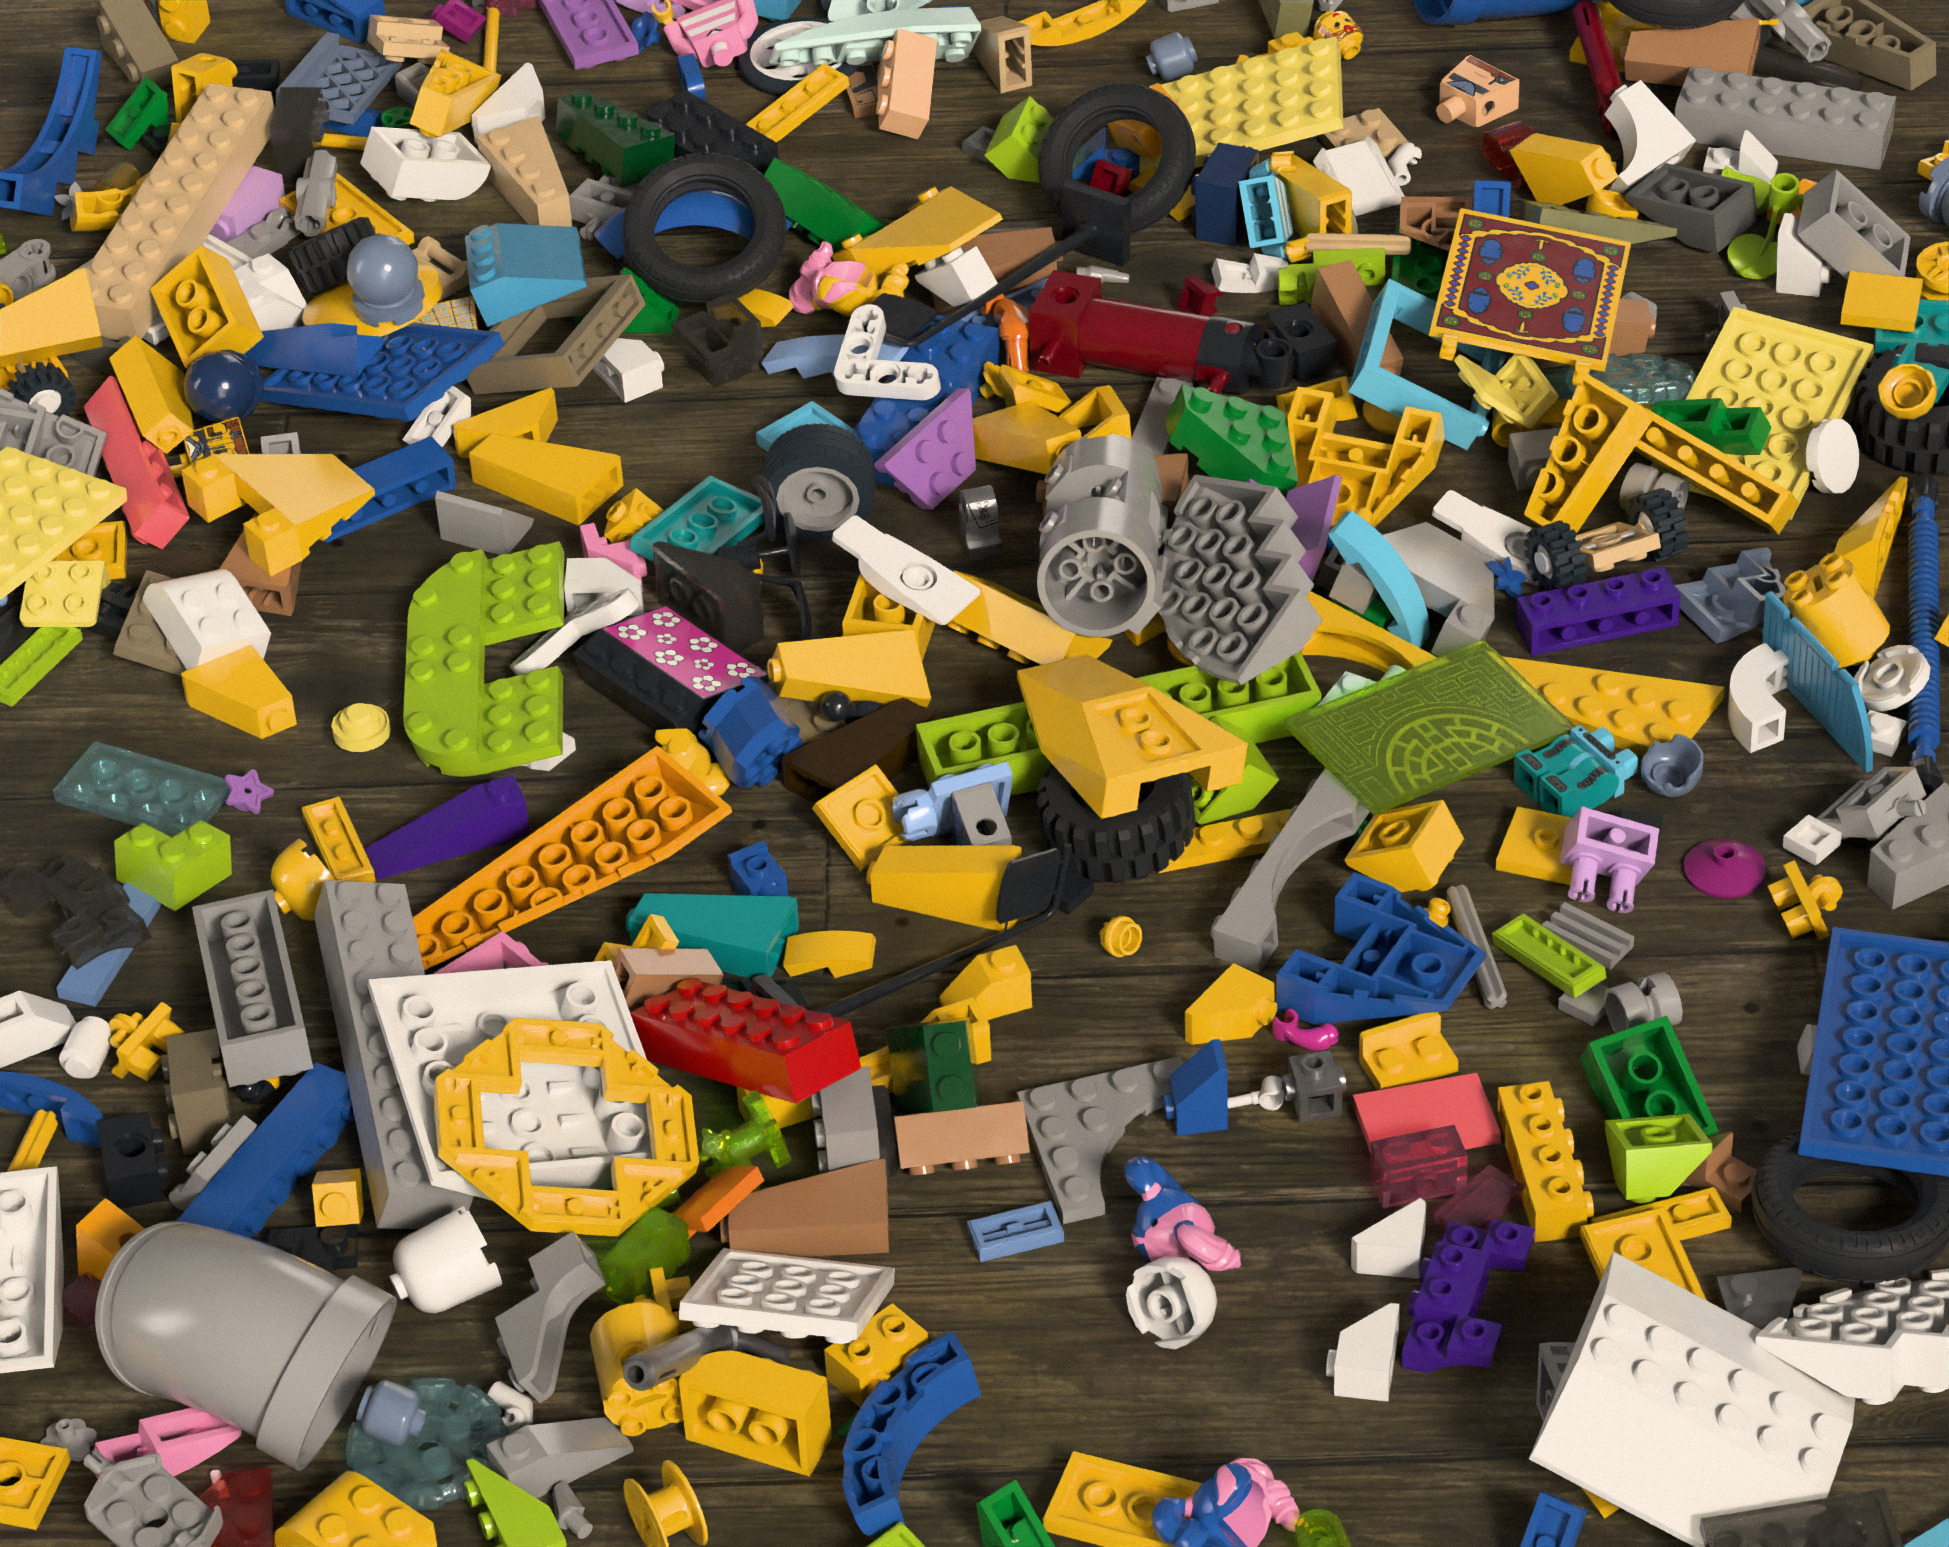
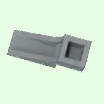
[495,1231,606,1403]

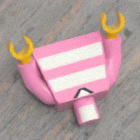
[651,0,758,68]

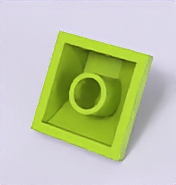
[1605,1114,1712,1203]

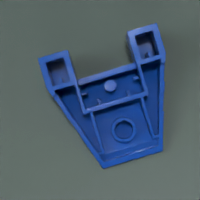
[1276,872,1485,1025]

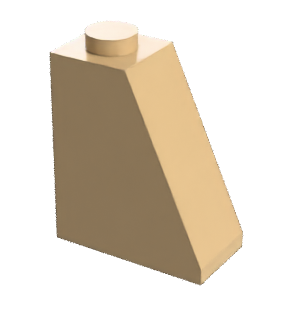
[972,16,1032,93]

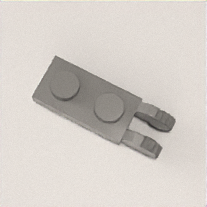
[226,207,302,259]

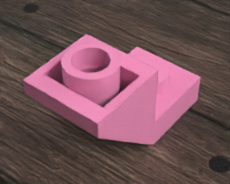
[580,523,647,592]

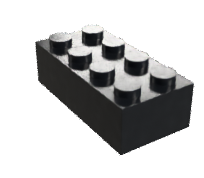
[638,90,779,175]

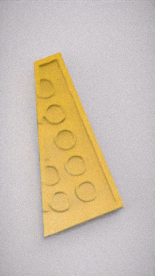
[1477,653,1725,757]

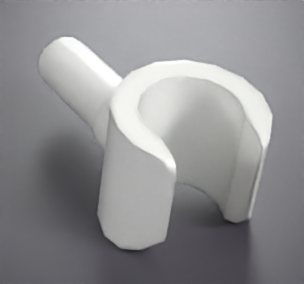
[1228,1076,1284,1111]

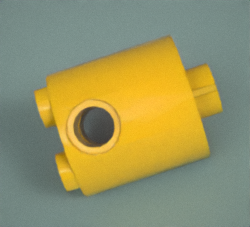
[1783,552,1890,668]
[590,1302,683,1436]

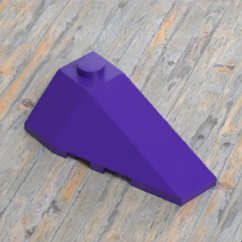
[364,775,530,880]

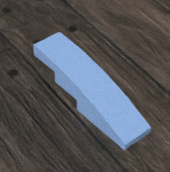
[761,334,909,379]

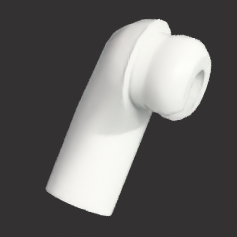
[1388,142,1422,186]

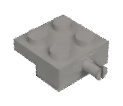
[569,175,640,241]
[1816,767,1926,840]

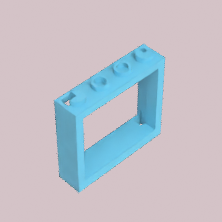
[1348,279,1507,450]

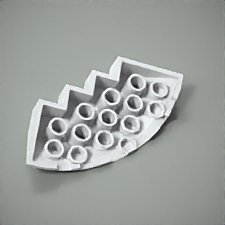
[1756,1268,1949,1405]

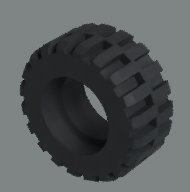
[1852,343,1949,475]
[1037,763,1196,884]

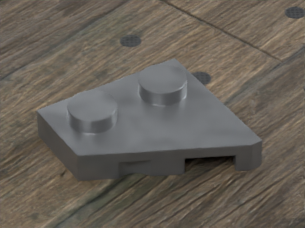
[1715,1267,1802,1330]

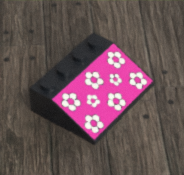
[573,605,770,743]

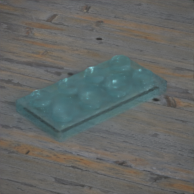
[53,741,231,837]

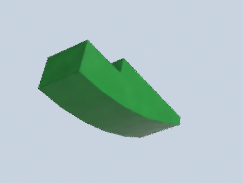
[1651,398,1772,455]

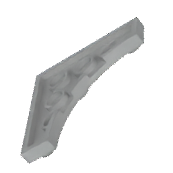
[1017,1056,1184,1224]

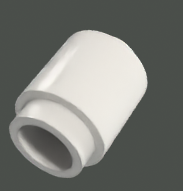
[59,1016,112,1078]

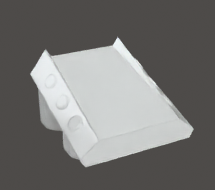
[1313,135,1405,216]

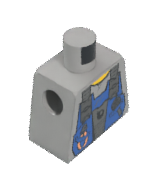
[951,782,1012,846]

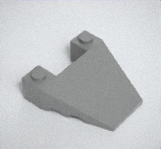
[1329,522,1495,664]

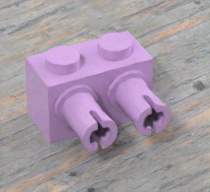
[1560,807,1659,913]

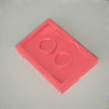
[1353,1073,1501,1166]

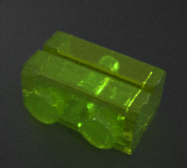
[599,1206,691,1305]

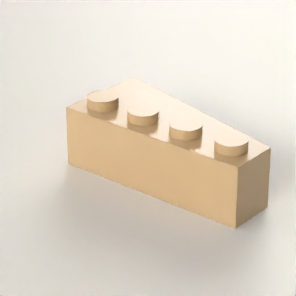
[477,115,572,227]

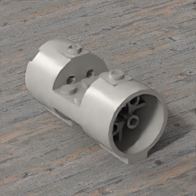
[1037,434,1168,637]

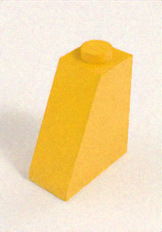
[1509,133,1619,205]
[181,645,297,739]

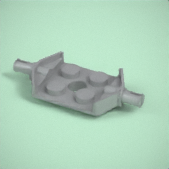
[84,1450,223,1547]

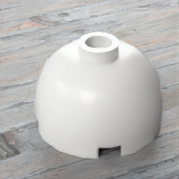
[1126,1256,1217,1349]

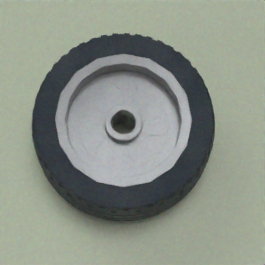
[762,423,875,541]

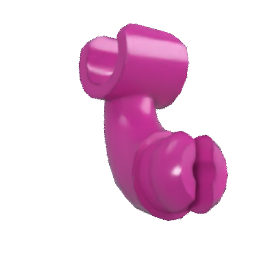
[1272,1009,1339,1051]

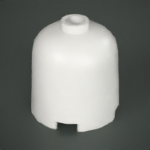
[389,1206,502,1313]

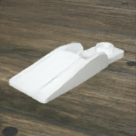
[1432,490,1538,586]
[832,516,980,625]

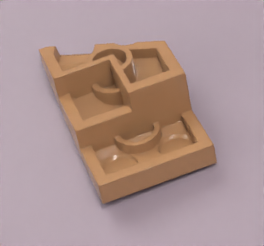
[1399,197,1472,251]

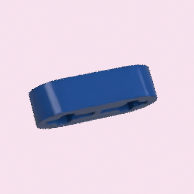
[676,53,706,101]

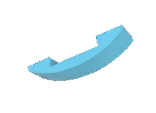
[1328,510,1430,648]

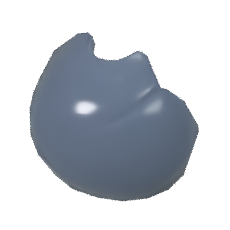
[1641,734,1703,797]

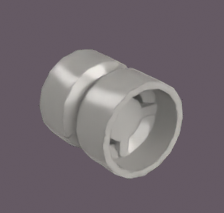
[1619,462,1689,510]
[1604,972,1683,1033]

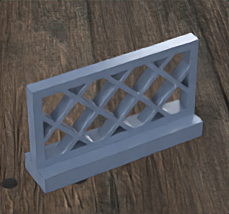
[276,32,402,125]

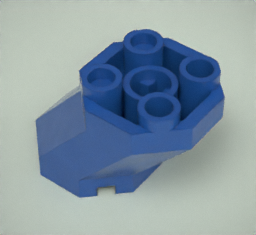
[698,676,803,788]

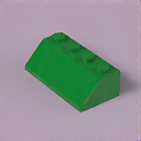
[764,157,888,254]

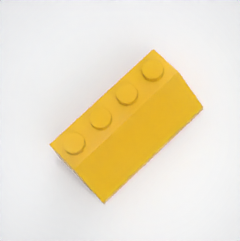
[947,570,1112,665]

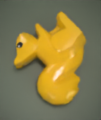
[655,728,731,796]

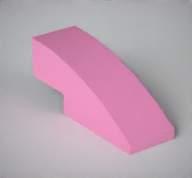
[94,1408,242,1479]

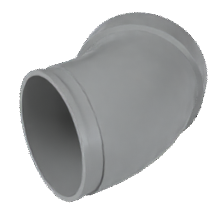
[95,1221,397,1471]

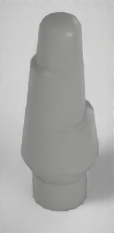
[1076,265,1129,284]

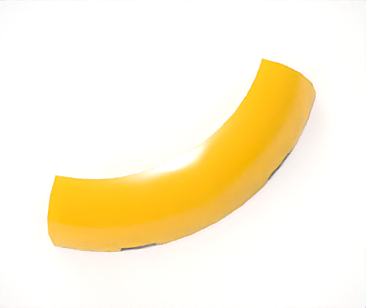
[70,123,182,232]

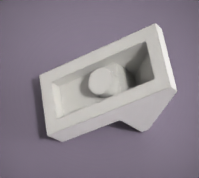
[1703,130,1778,184]
[402,386,471,447]

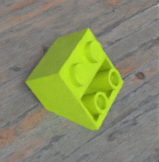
[984,96,1054,183]
[1189,716,1280,825]

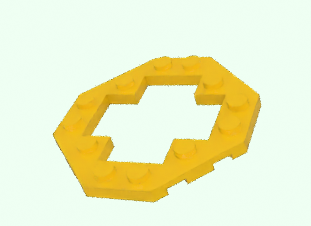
[433,1017,699,1237]

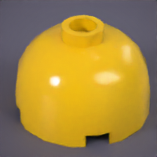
[271,838,335,921]

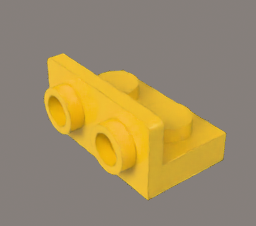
[1359,1012,1458,1090]

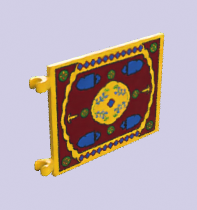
[1429,208,1631,386]

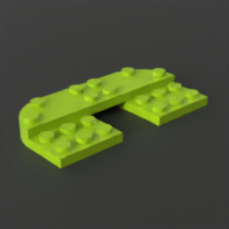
[403,541,564,777]

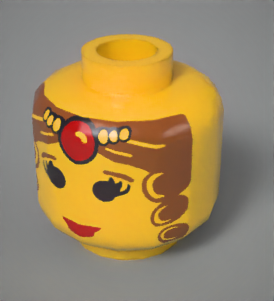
[1313,11,1363,60]

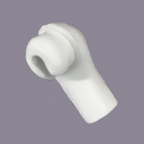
[488,1381,533,1434]

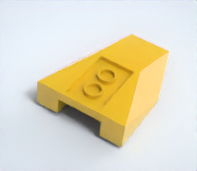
[1017,654,1248,819]

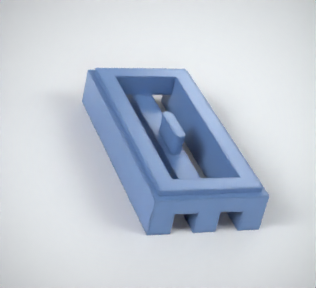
[967,1201,1064,1262]

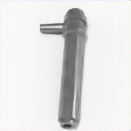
[623,1324,791,1391]

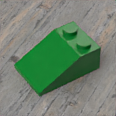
[1580,1016,1719,1137]

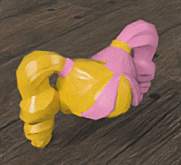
[789,241,910,318]

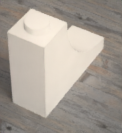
[1604,80,1696,198]

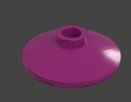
[1683,839,1766,899]

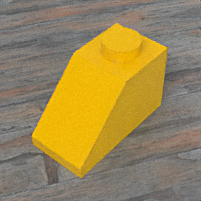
[939,945,1032,1020]
[1185,963,1277,1045]

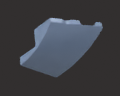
[1674,547,1786,643]

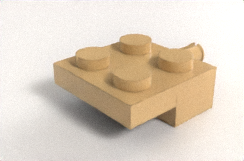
[367,15,450,64]

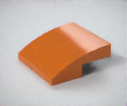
[654,1165,764,1242]

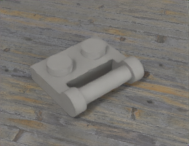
[169,1115,257,1211]

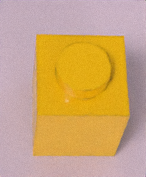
[312,1168,364,1227]

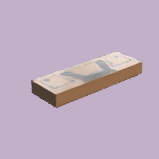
[836,61,878,118]

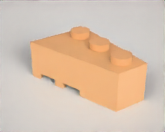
[876,28,937,139]

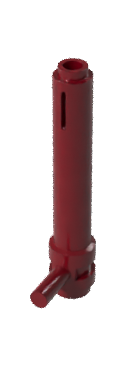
[1573,0,1623,141]

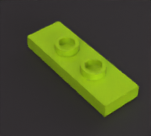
[0,627,83,707]
[1492,913,1607,998]

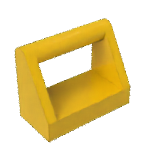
[1058,385,1131,439]

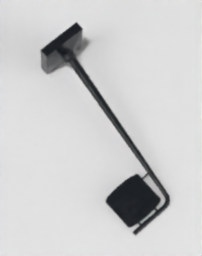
[846,180,1131,347]
[750,843,1072,1018]

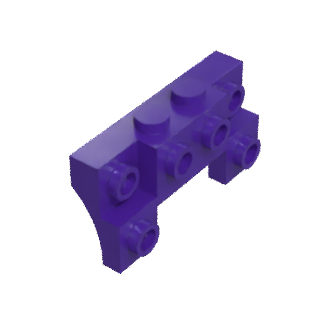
[1402,1219,1535,1373]

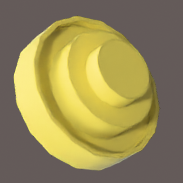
[331,703,391,752]

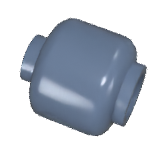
[1145,32,1198,82]
[356,1380,427,1447]

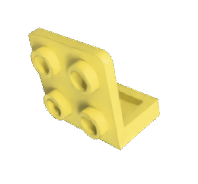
[1454,354,1560,429]
[20,561,111,627]

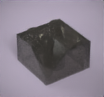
[269,87,330,184]

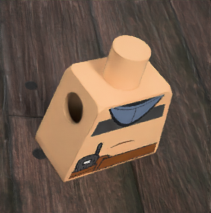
[1436,55,1519,127]

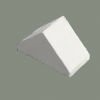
[1351,1198,1426,1279]

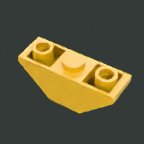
[452,387,558,458]

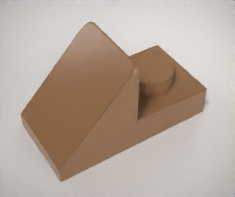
[1685,1132,1757,1213]

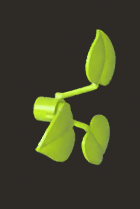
[1721,166,1804,279]

